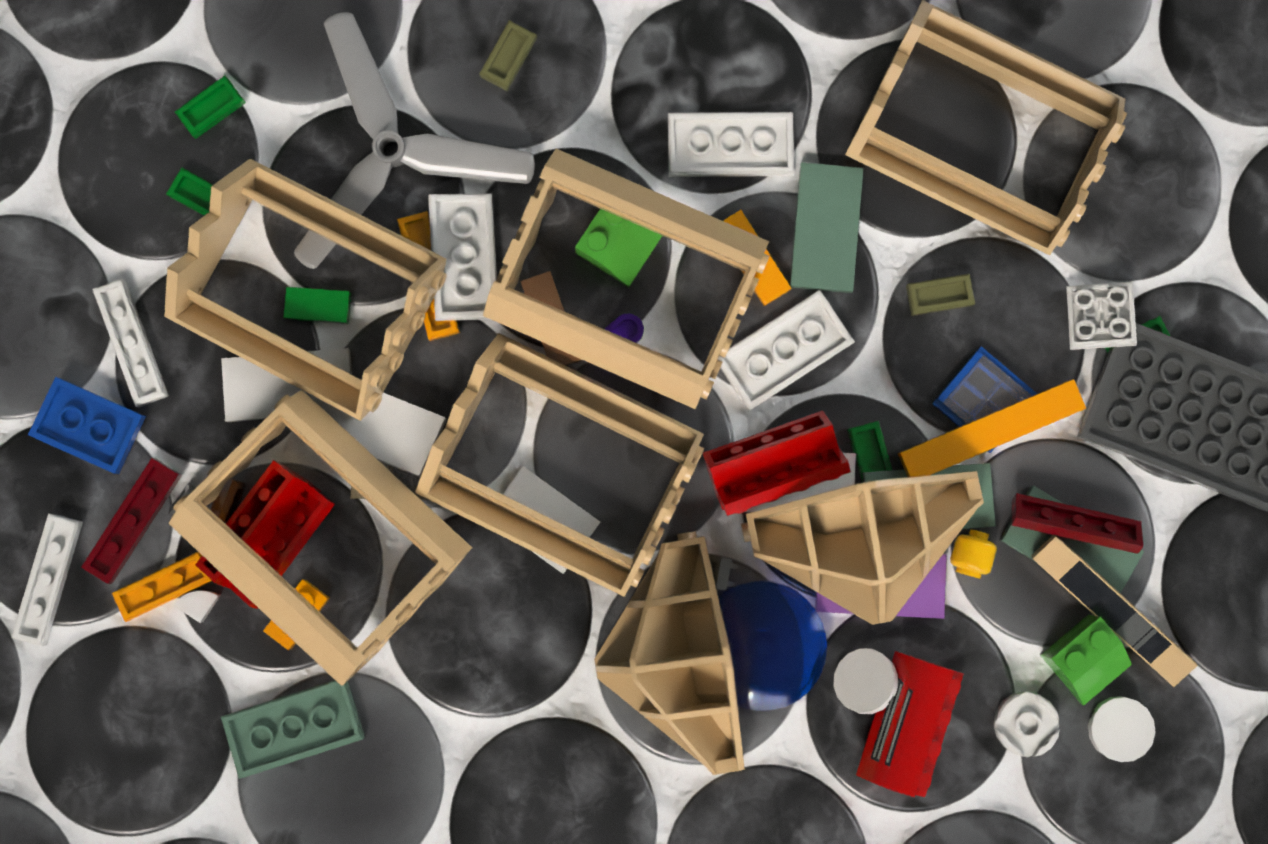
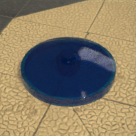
[718,580,827,711]

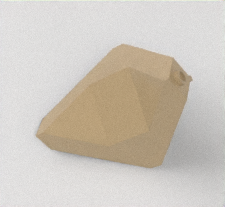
[741,471,984,625]
[594,531,745,775]

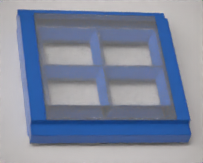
[932,346,1037,453]

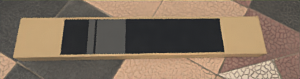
[1031,535,1198,687]

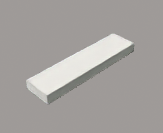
[92,278,169,407]
[11,513,83,646]

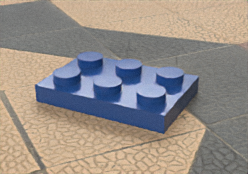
[28,377,146,474]

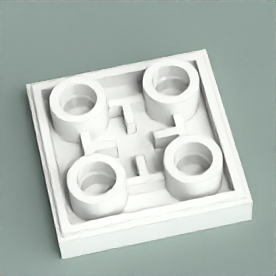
[1066,281,1137,350]

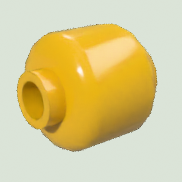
[950,529,997,579]

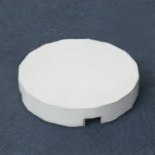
[834,649,898,714]
[993,691,1060,757]
[1088,696,1155,762]

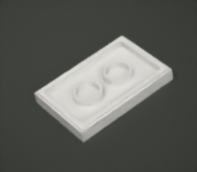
[502,466,600,574]

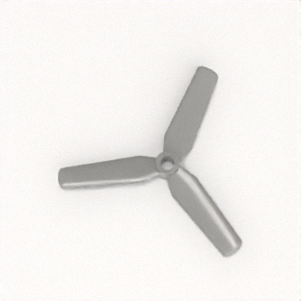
[294,12,535,269]

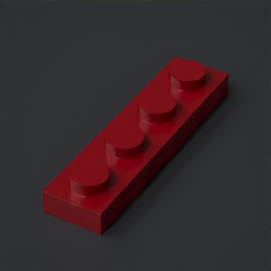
[81,458,182,584]
[1012,493,1143,554]

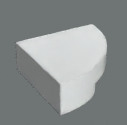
[173,590,221,623]

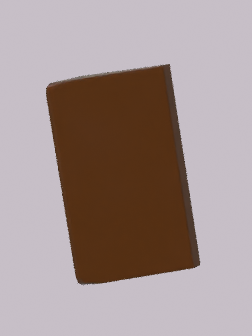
[210,478,246,524]

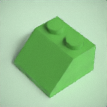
[575,209,662,288]
[1040,615,1132,706]

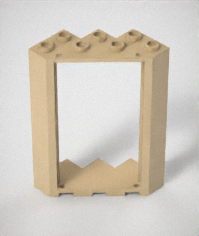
[845,0,1127,255]
[483,149,770,409]
[164,159,447,421]
[415,333,704,597]
[169,390,472,686]

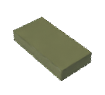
[479,20,537,91]
[906,273,975,316]

